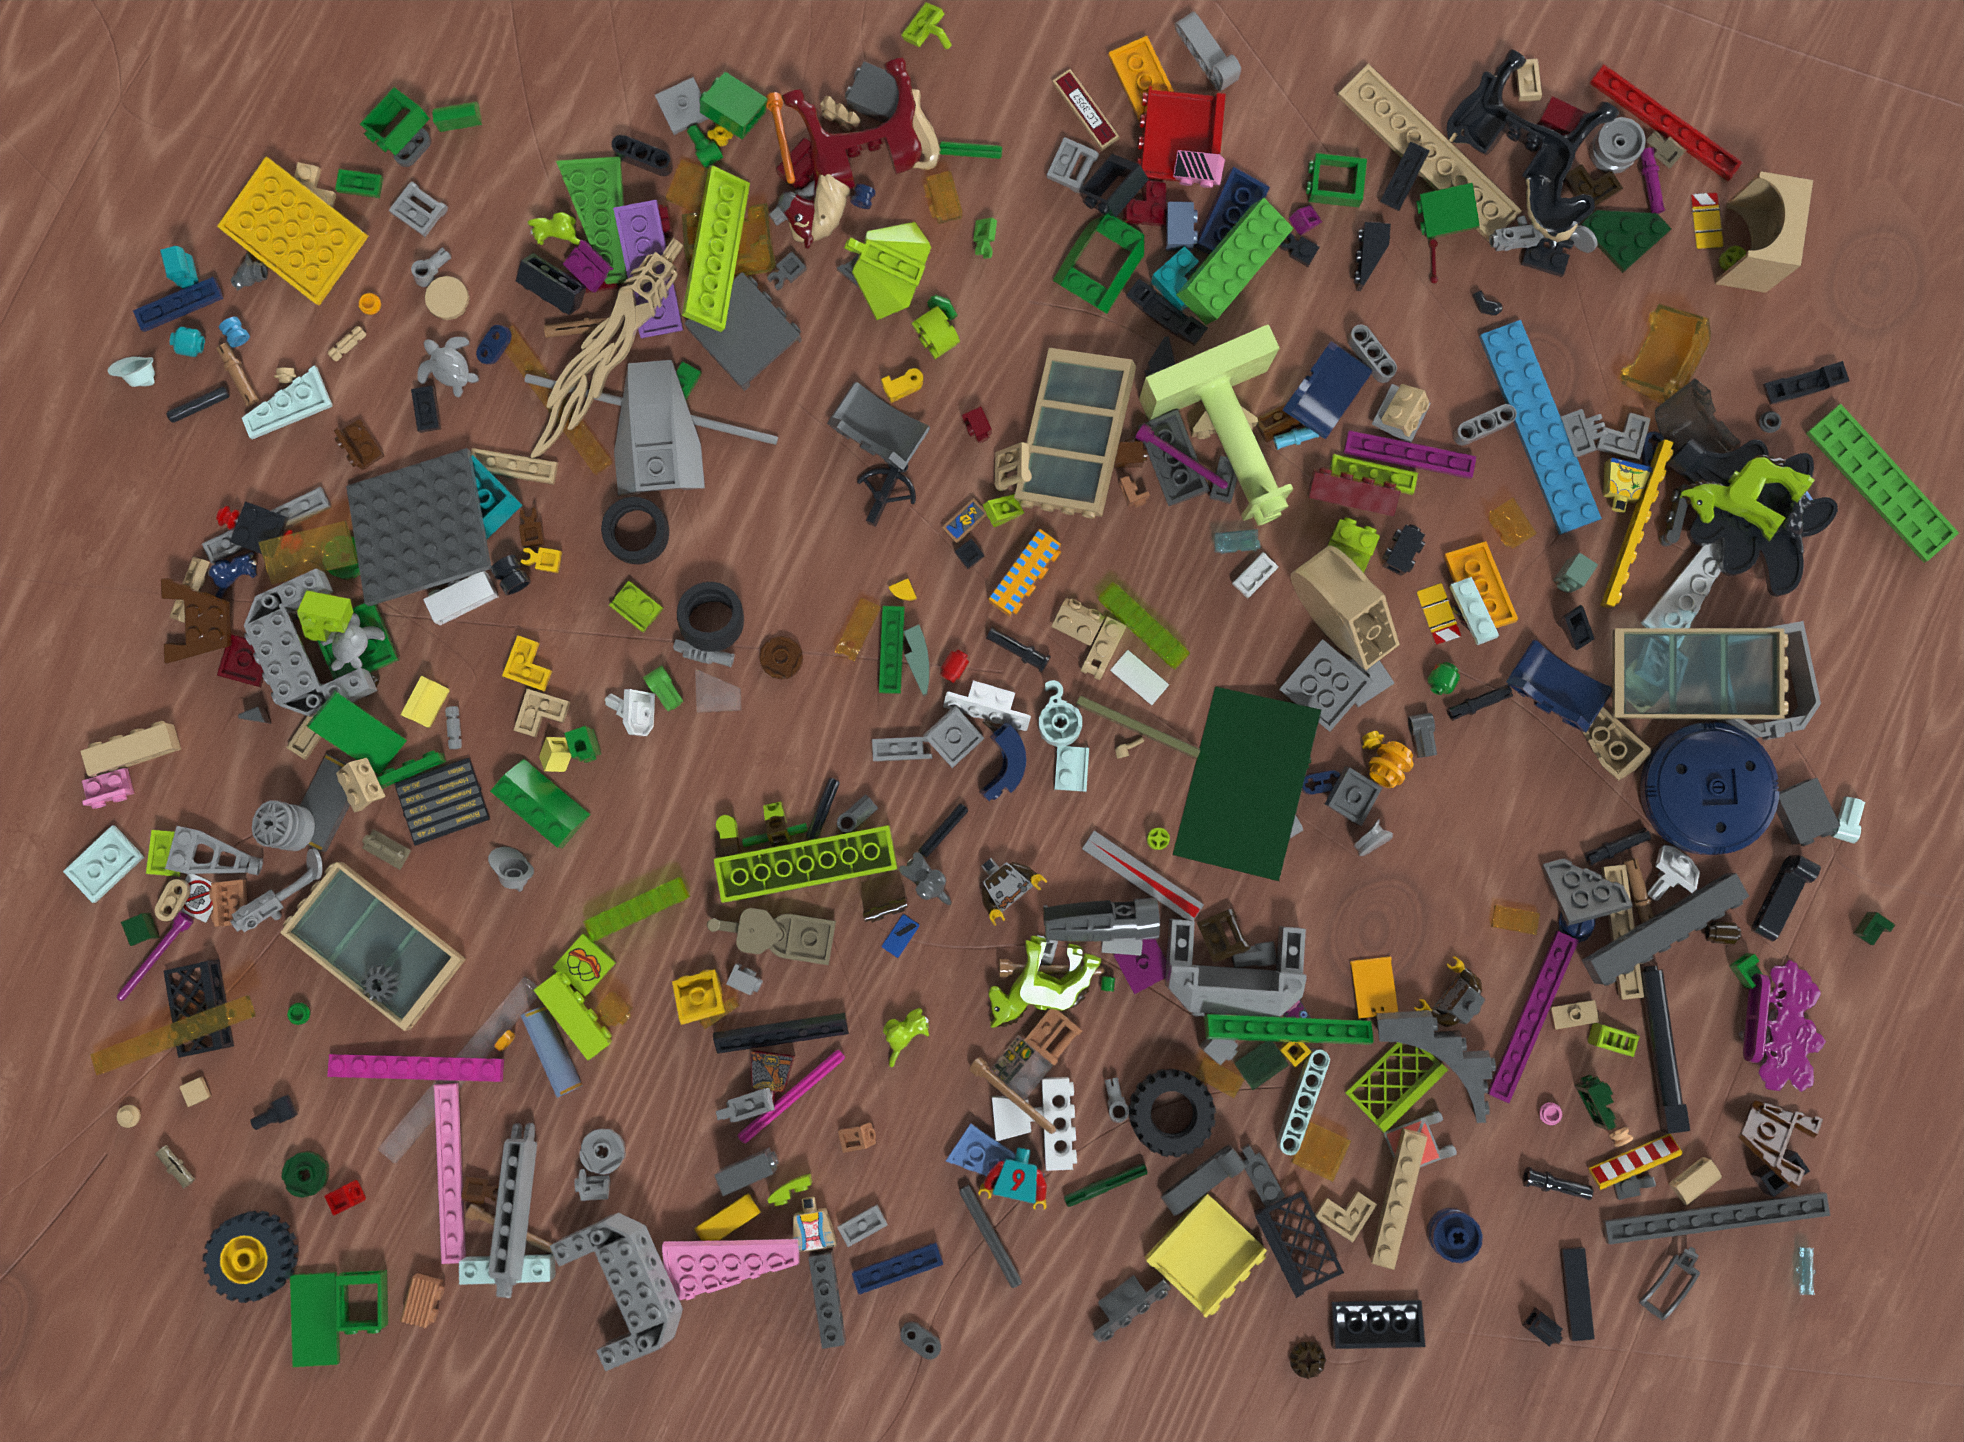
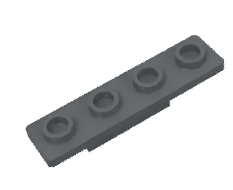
[1092,1275,1171,1342]

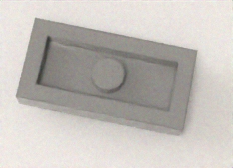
[837,1204,888,1247]

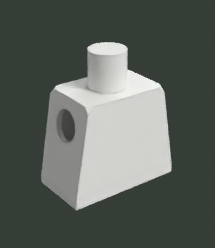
[992,1095,1043,1141]

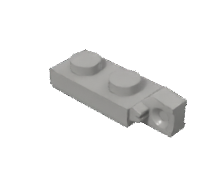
[716,1088,775,1122]

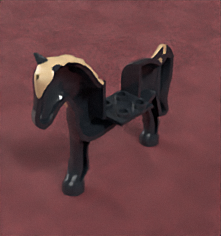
[1446,49,1619,250]

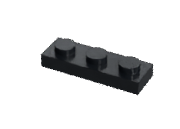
[1380,141,1430,211]

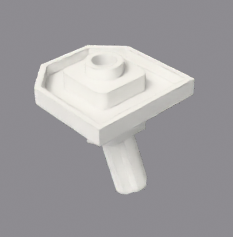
[605,689,655,736]
[1647,845,1700,901]

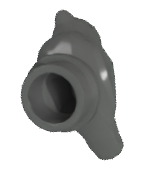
[231,253,268,291]

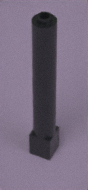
[1641,965,1691,1134]

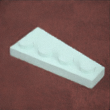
[242,365,333,439]

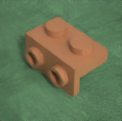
[209,880,248,927]

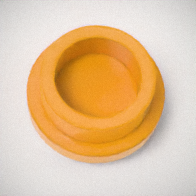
[359,293,381,315]

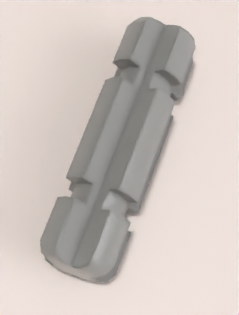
[445,706,462,749]

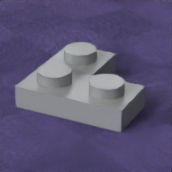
[1596,413,1651,461]

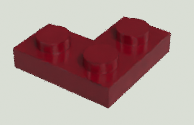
[1123,181,1166,227]

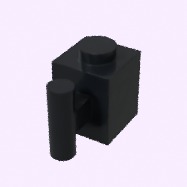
[1522,1307,1563,1347]

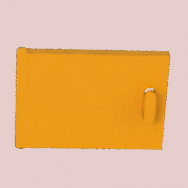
[1350,957,1398,1018]

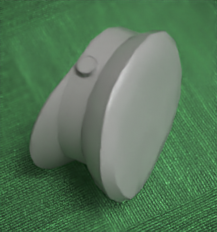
[1354,819,1393,856]

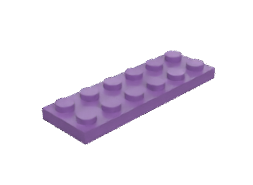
[613,200,684,339]

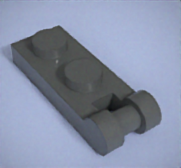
[1659,484,1688,547]

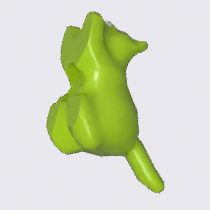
[528,212,581,246]
[883,1008,929,1067]

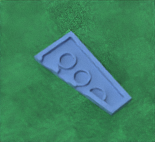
[946,1123,1045,1176]

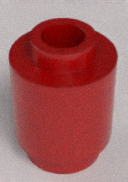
[939,649,969,683]

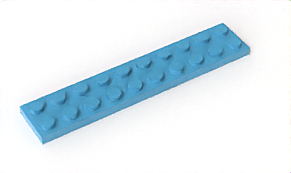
[1479,320,1602,535]

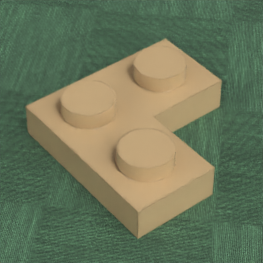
[294,162,336,207]
[514,689,570,737]
[1315,1191,1377,1242]

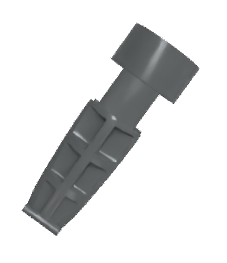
[1043,898,1160,942]

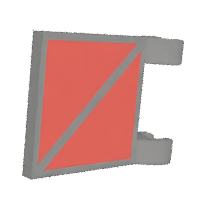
[1384,1111,1457,1167]

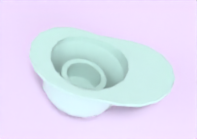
[108,357,155,387]

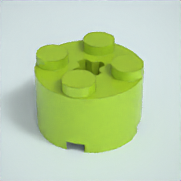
[911,306,960,360]

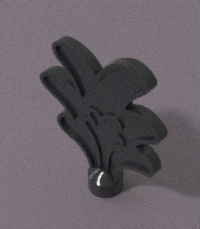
[1667,437,1838,597]

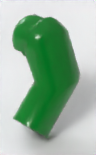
[927,295,958,321]

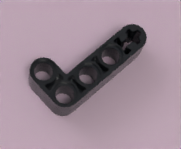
[1751,855,1821,942]

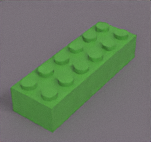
[1176,198,1294,325]

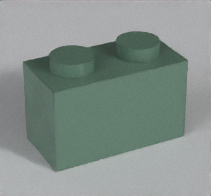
[1553,553,1598,593]

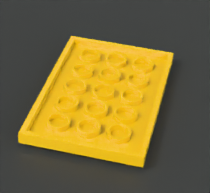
[217,157,369,306]

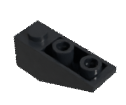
[1354,222,1391,291]

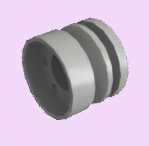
[252,801,315,851]

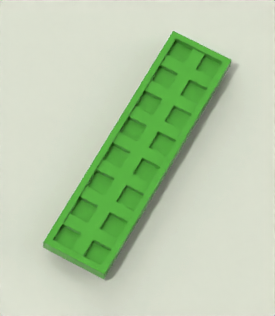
[1806,404,1959,563]

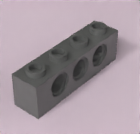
[808,1249,846,1349]

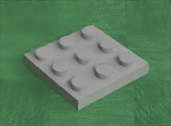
[1279,639,1373,731]

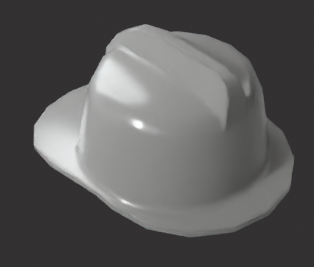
[488,847,534,892]

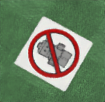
[179,874,213,923]

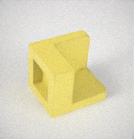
[539,737,571,772]

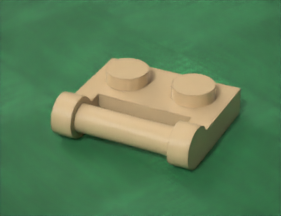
[995,442,1032,491]

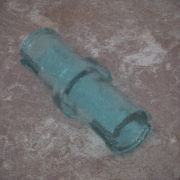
[1797,1247,1816,1295]

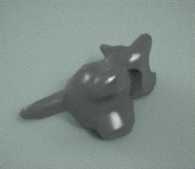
[899,852,952,905]

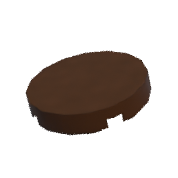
[759,636,804,680]

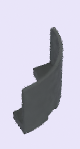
[827,382,930,470]

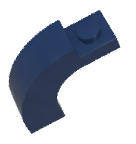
[979,722,1026,801]

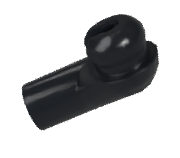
[1472,290,1503,316]

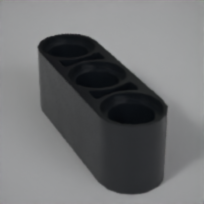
[611,135,673,176]

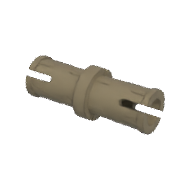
[155,1145,195,1189]

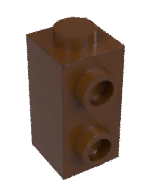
[1098,438,1147,469]

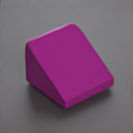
[1289,204,1322,235]

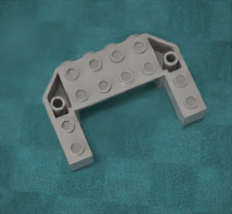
[244,569,378,717]
[1165,919,1307,1017]
[550,1213,683,1371]

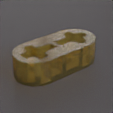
[699,996,740,1029]

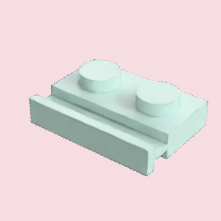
[1054,746,1089,792]

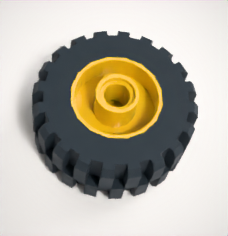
[202,1211,299,1303]

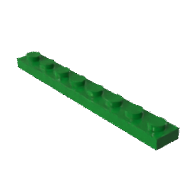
[1204,1014,1374,1045]

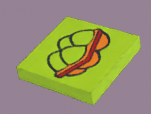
[553,934,616,997]

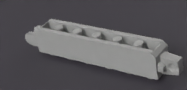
[488,1123,537,1298]

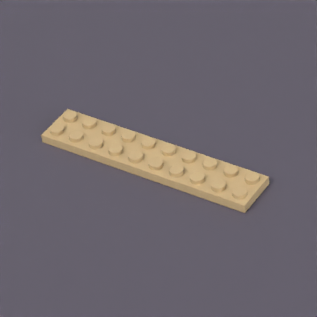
[1337,64,1522,242]

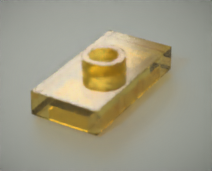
[1491,905,1540,935]
[1194,1057,1245,1098]

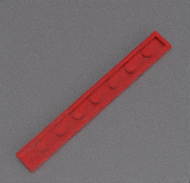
[1589,64,1743,182]

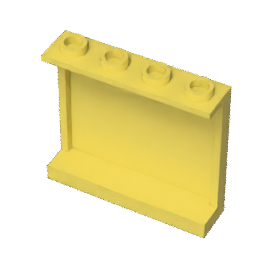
[1145,1193,1267,1317]

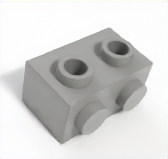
[1199,1039,1238,1065]

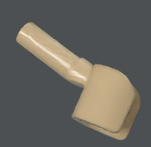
[1115,737,1144,759]

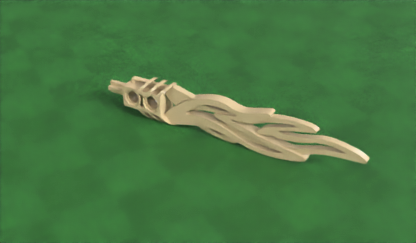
[531,238,684,458]

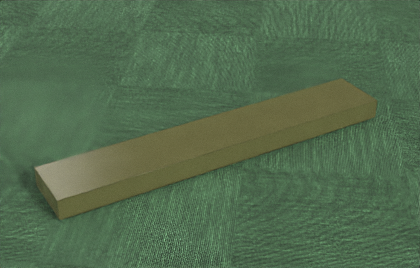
[1076,696,1200,759]

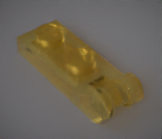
[835,598,881,662]

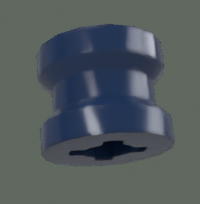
[851,184,876,209]

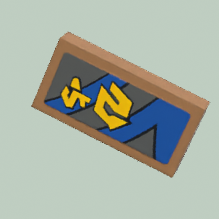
[942,498,987,544]

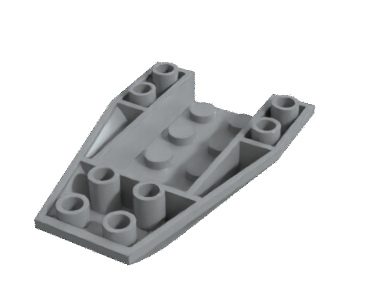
[614,360,705,496]

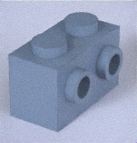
[1166,202,1198,251]

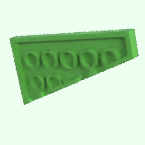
[556,156,628,284]

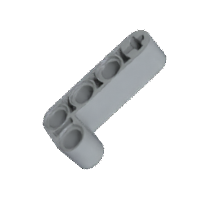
[1175,12,1241,92]

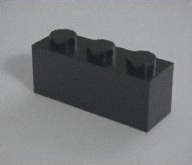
[515,253,587,315]

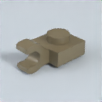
[1646,131,1686,169]

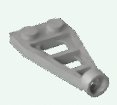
[165,826,263,876]

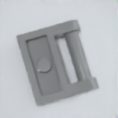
[1046,137,1099,193]
[388,182,448,237]

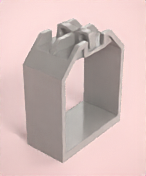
[1701,621,1821,740]

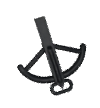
[857,464,916,527]

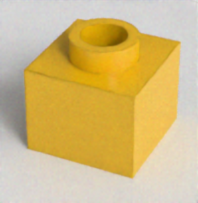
[1278,1042,1311,1067]

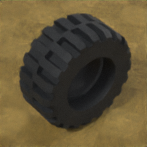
[1129,1068,1216,1158]

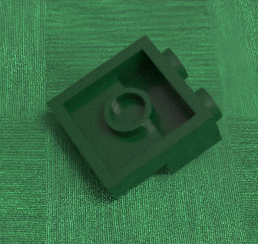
[1574,1074,1617,1131]

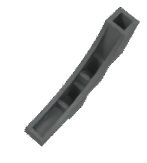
[1376,1010,1496,1123]

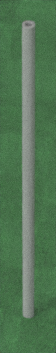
[525,374,778,445]

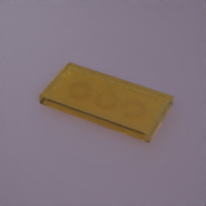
[258,520,358,585]

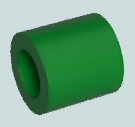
[1100,976,1115,992]

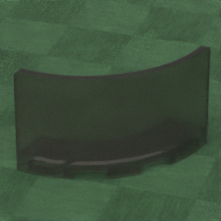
[1655,378,1741,456]

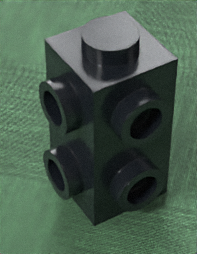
[1382,524,1425,576]

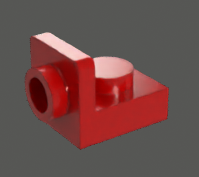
[324,1180,366,1216]

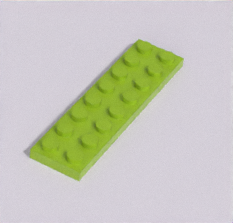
[682,165,750,332]

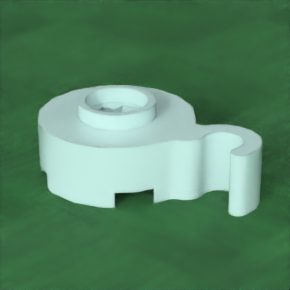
[1038,680,1082,747]

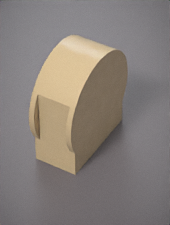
[1291,546,1400,671]

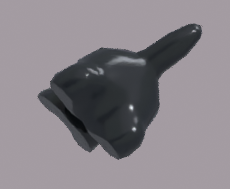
[1776,491,1815,554]

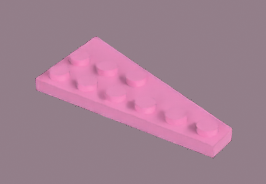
[662,1239,800,1301]

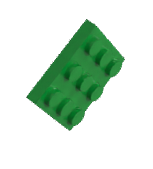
[317,603,399,680]

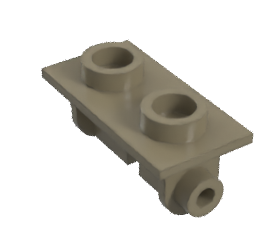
[362,829,411,870]

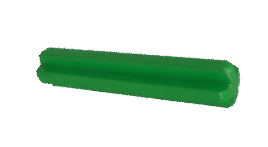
[939,142,1002,159]

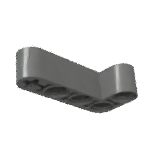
[1160,1145,1246,1216]

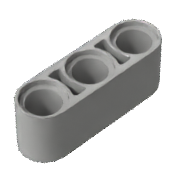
[1347,325,1397,383]
[1453,404,1517,446]

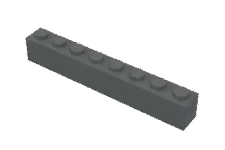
[1581,873,1749,986]

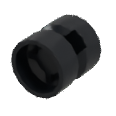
[491,555,531,596]

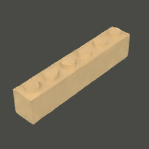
[1370,1128,1427,1270]

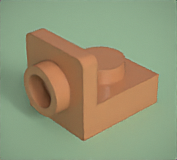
[1119,476,1150,508]
[838,1122,876,1153]

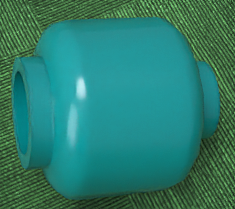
[170,327,205,357]

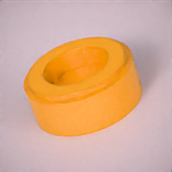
[494,1030,515,1052]

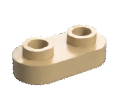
[155,879,191,921]

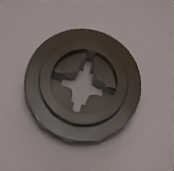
[1290,1341,1326,1379]

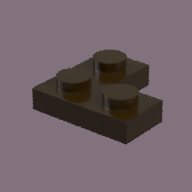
[1563,164,1623,207]

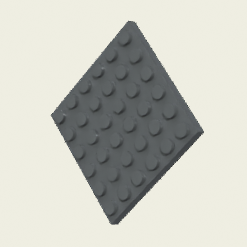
[346,448,492,606]

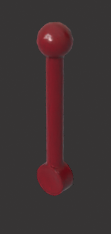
[1429,239,1438,284]

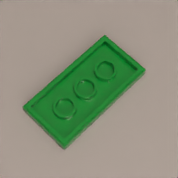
[306,691,407,775]
[290,1272,340,1367]

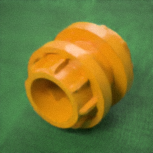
[1368,741,1414,788]

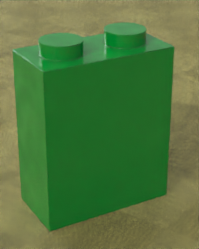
[699,72,768,140]
[1417,182,1480,240]

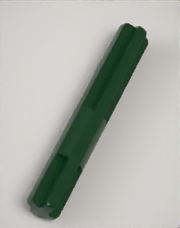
[1064,1163,1148,1207]

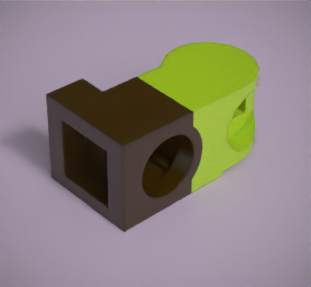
[763,801,791,846]
[715,815,740,857]

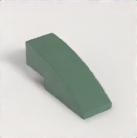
[903,625,930,697]

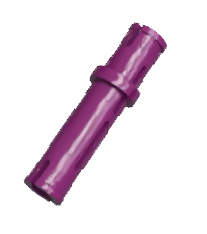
[1640,147,1665,214]

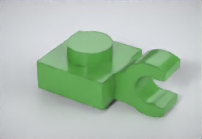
[973,218,997,259]

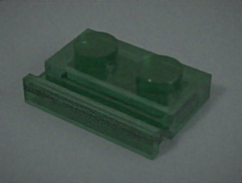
[1234,1041,1289,1090]

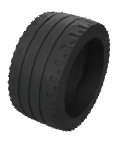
[601,497,669,565]
[677,582,744,652]

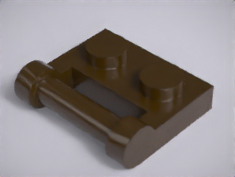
[1197,909,1251,963]

